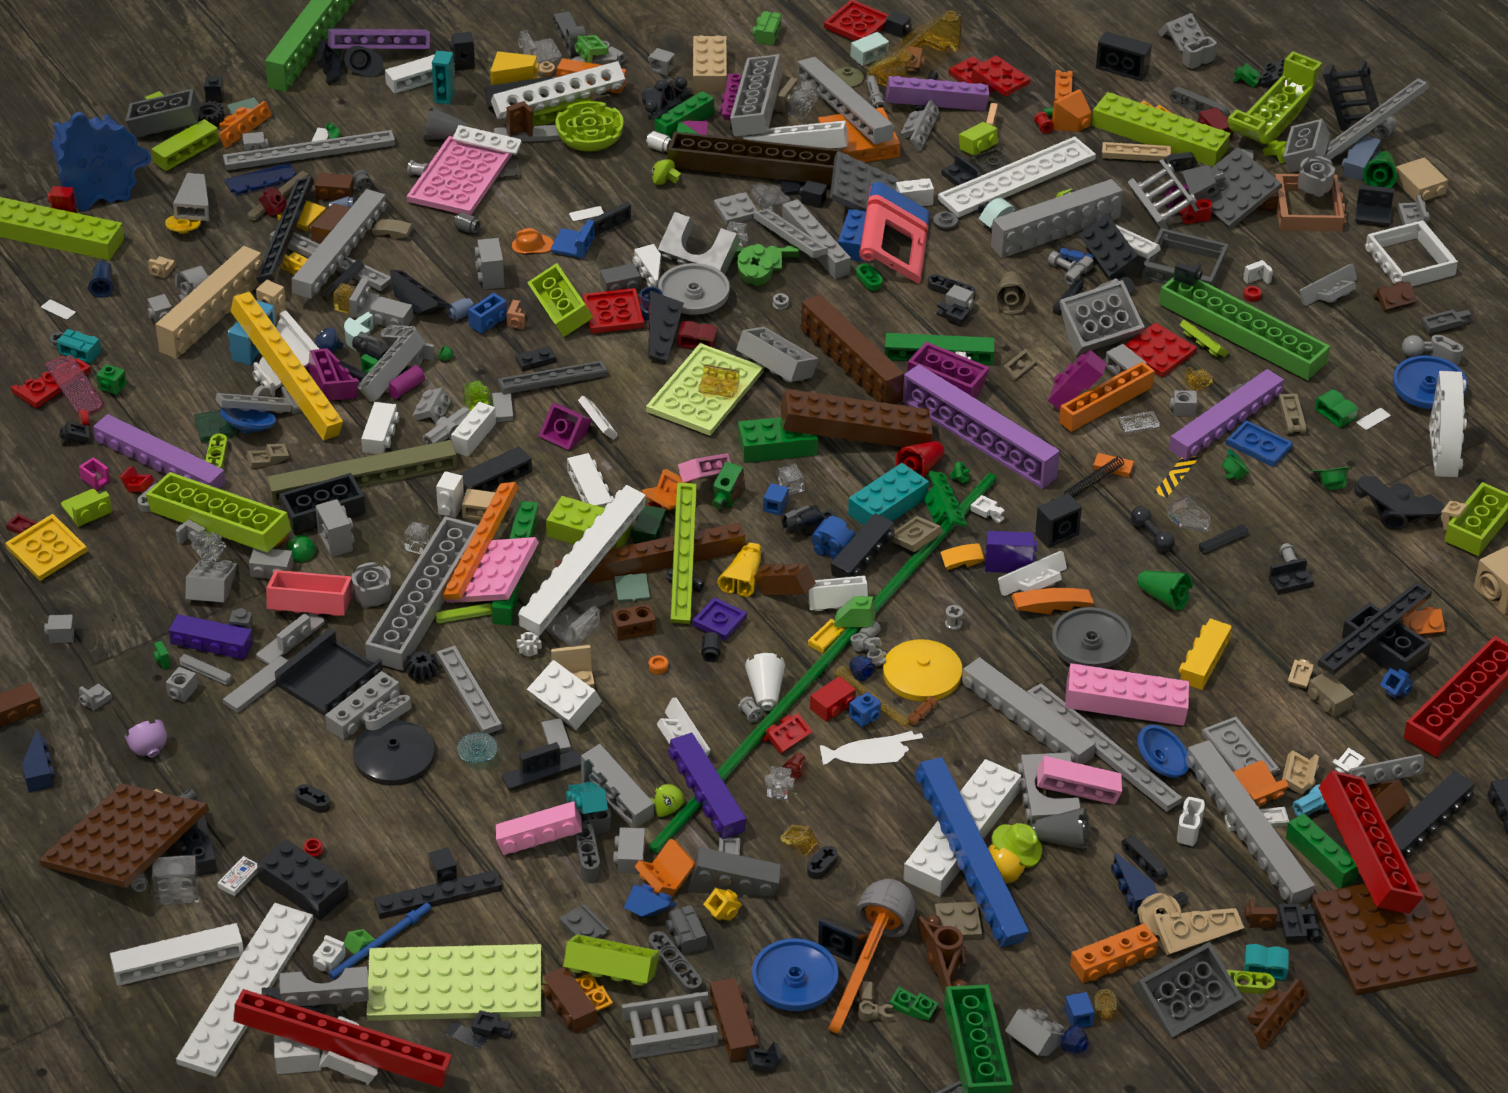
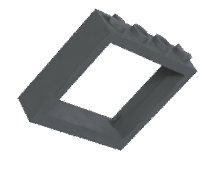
[1142,228,1228,287]

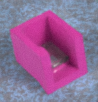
[79,457,110,491]

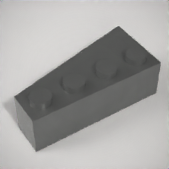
[687,847,780,896]

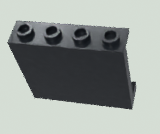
[275,628,383,716]

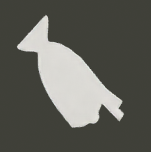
[820,731,923,765]

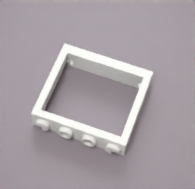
[1365,220,1458,286]

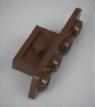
[1247,979,1308,1049]

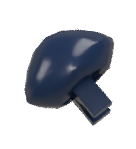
[315,327,344,354]

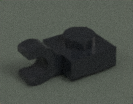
[936,301,970,325]
[471,1010,512,1039]

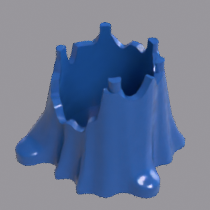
[51,112,151,211]

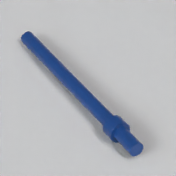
[329,903,432,980]

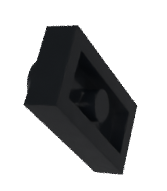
[516,346,556,372]

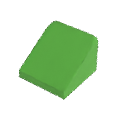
[344,929,375,954]

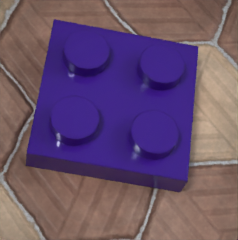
[693,597,747,641]

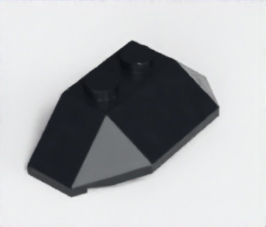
[390,269,449,315]

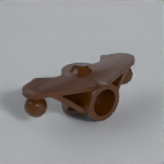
[917,915,968,995]

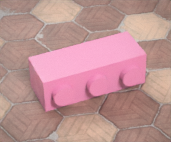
[678,453,731,483]

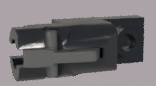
[352,332,407,377]
[781,505,837,537]

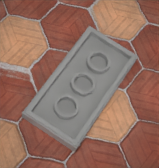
[1202,717,1280,776]

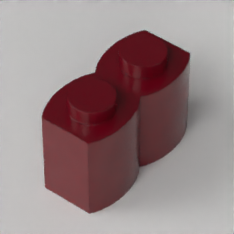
[677,321,717,349]

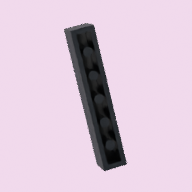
[1390,771,1475,859]

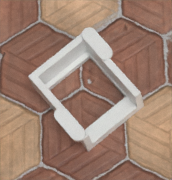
[319,1017,378,1086]

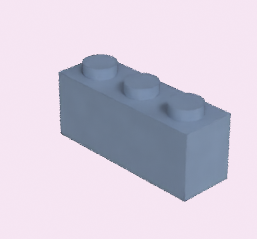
[1341,135,1381,181]

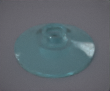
[457,732,498,764]

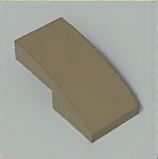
[372,219,413,239]
[246,444,289,468]

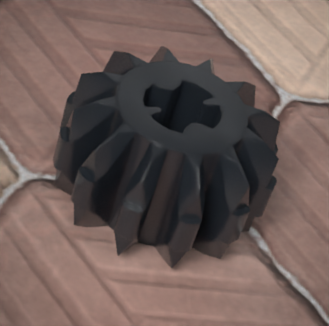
[405,650,439,682]

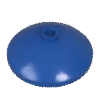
[220,408,276,434]
[1137,725,1189,778]

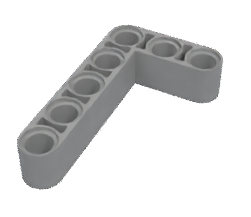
[358,325,426,402]

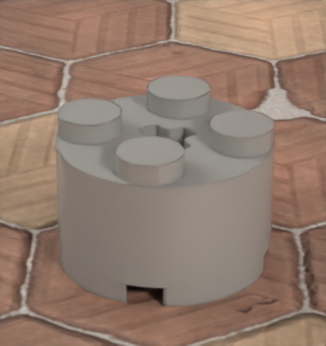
[1298,156,1335,197]
[175,266,210,301]
[352,562,392,608]

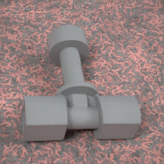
[1048,251,1094,286]

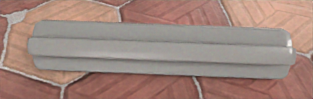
[180,654,232,685]

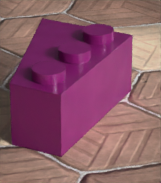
[1048,350,1107,410]

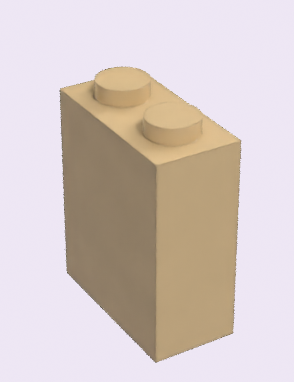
[1396,157,1448,201]

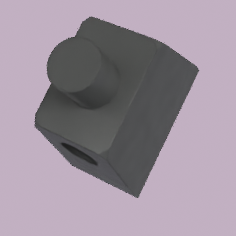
[1182,165,1226,200]

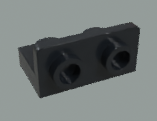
[941,154,980,186]
[1268,558,1314,595]

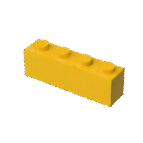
[1179,619,1232,690]

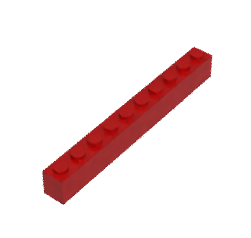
[233,989,452,1088]

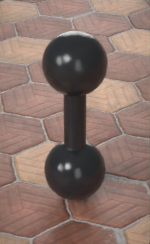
[1130,506,1175,553]

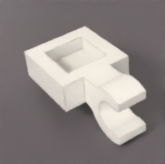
[971,495,1005,523]

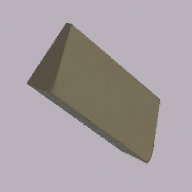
[998,348,1037,381]

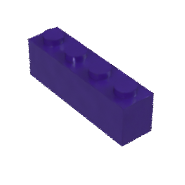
[169,614,253,660]

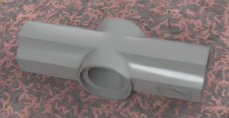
[422,407,470,445]

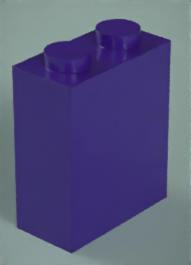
[985,531,1037,573]

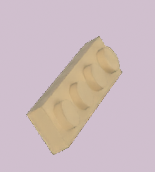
[1102,142,1171,162]

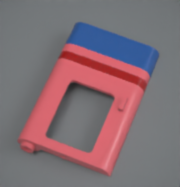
[859,182,930,284]

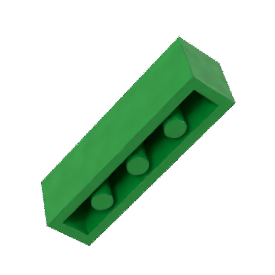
[654,91,714,139]
[1286,814,1358,889]

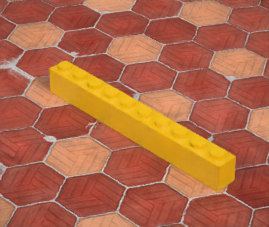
[230,291,343,441]

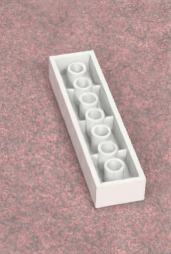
[904,759,1021,897]

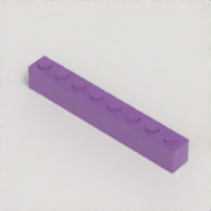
[1169,369,1284,460]
[93,414,226,489]

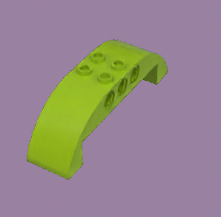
[1228,51,1322,144]

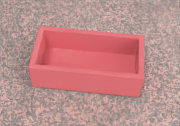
[266,570,352,616]

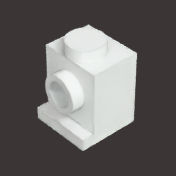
[313,935,346,973]

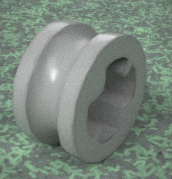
[773,293,789,310]

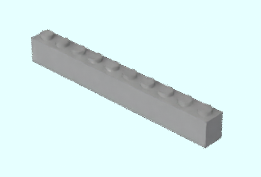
[798,57,894,144]
[292,189,387,299]
[1186,740,1315,904]

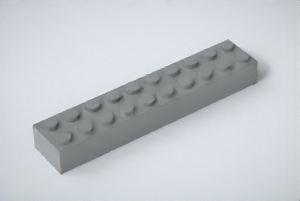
[365,516,478,671]

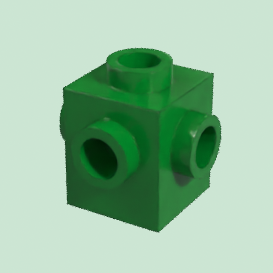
[96,364,127,395]

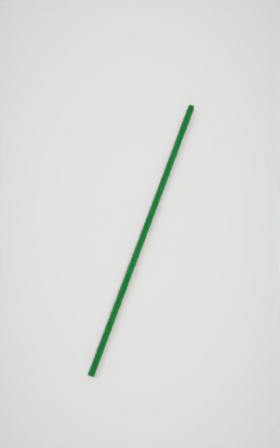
[649,473,996,854]

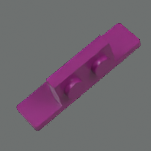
[720,74,742,121]

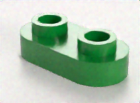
[856,264,883,291]

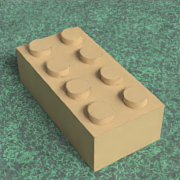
[693,35,727,92]

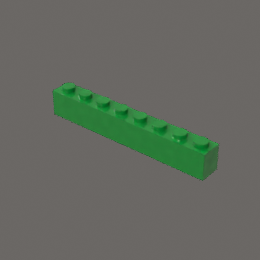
[492,501,539,626]

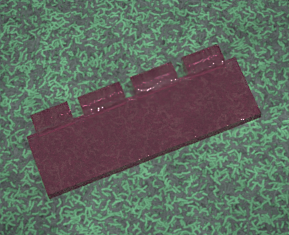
[44,355,104,415]

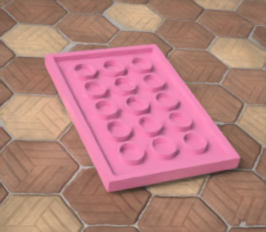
[407,136,512,215]

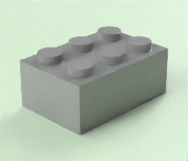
[1283,119,1330,172]

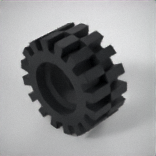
[195,101,224,128]

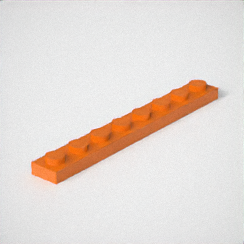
[442,482,519,600]

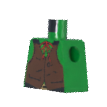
[712,461,745,509]

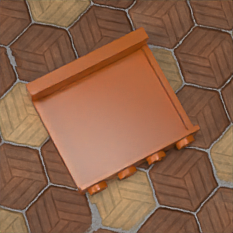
[818,107,900,163]

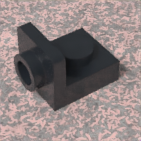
[59,421,90,446]

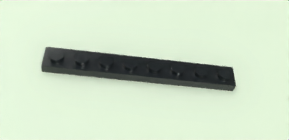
[1318,582,1432,675]

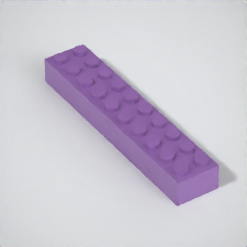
[903,364,1060,489]

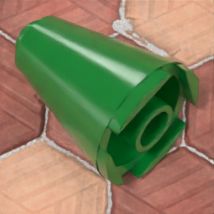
[1363,151,1398,188]
[1137,570,1193,610]

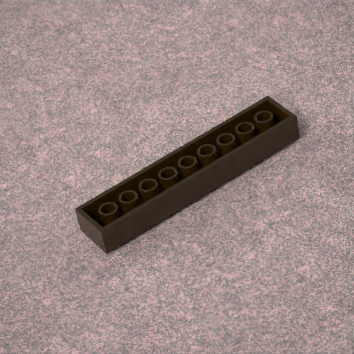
[668,132,843,186]

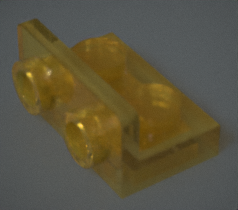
[698,364,740,398]

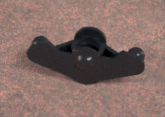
[642,76,692,120]
[1354,476,1445,529]

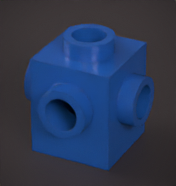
[1380,668,1414,698]
[849,692,881,727]

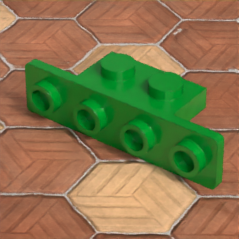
[924,471,967,527]

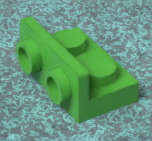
[575,35,609,63]

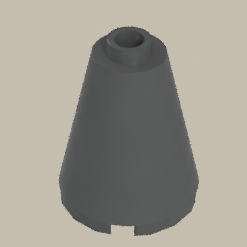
[423,106,468,140]
[1032,808,1090,849]

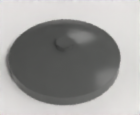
[1052,607,1131,668]

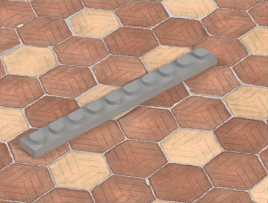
[223,130,395,170]
[1027,684,1182,812]

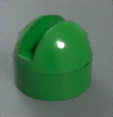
[438,345,453,361]

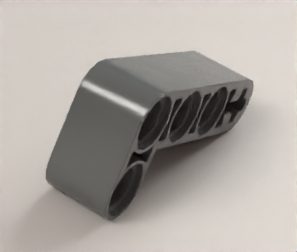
[552,11,586,56]
[573,808,611,883]

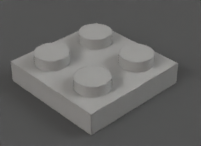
[714,192,758,226]

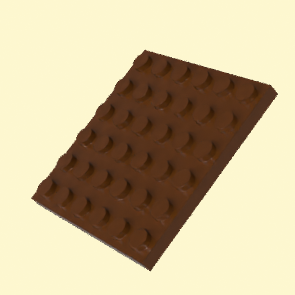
[39,784,210,888]
[1310,872,1477,995]

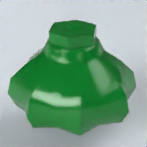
[950,462,970,483]

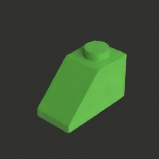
[834,596,876,627]

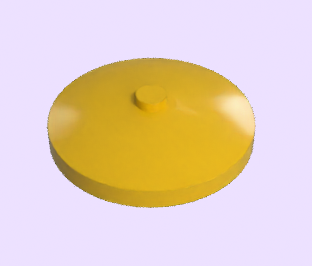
[883,639,962,702]

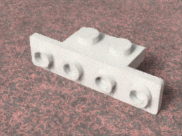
[453,125,522,155]
[998,551,1067,596]
[657,698,710,756]

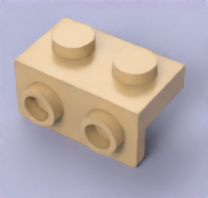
[1282,750,1319,795]

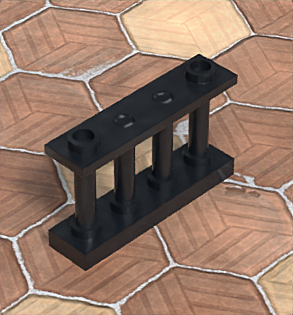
[1323,61,1380,131]

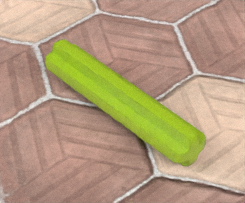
[435,603,492,624]

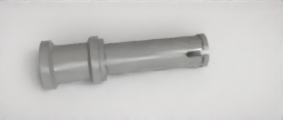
[866,75,887,111]

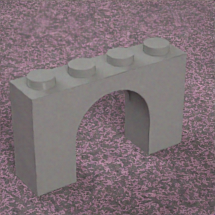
[658,212,741,275]
[1017,752,1080,827]

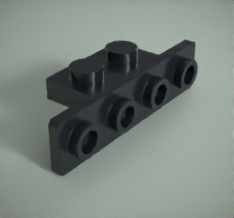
[316,39,344,84]
[502,742,581,791]

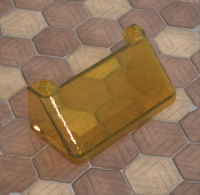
[867,11,962,87]

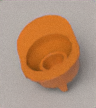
[512,228,554,254]

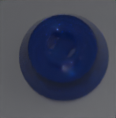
[849,655,875,681]
[1061,1025,1089,1054]

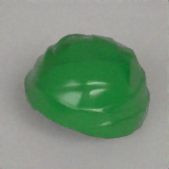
[285,535,317,563]

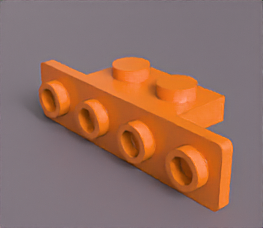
[219,101,272,148]

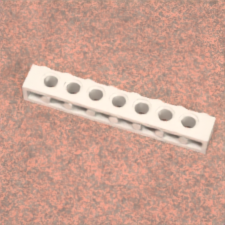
[491,61,625,119]

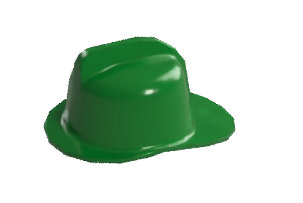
[1221,449,1250,480]
[1308,467,1352,490]

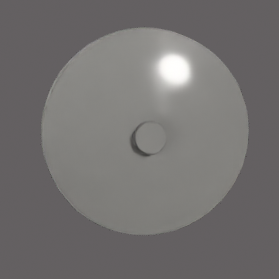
[658,263,729,315]

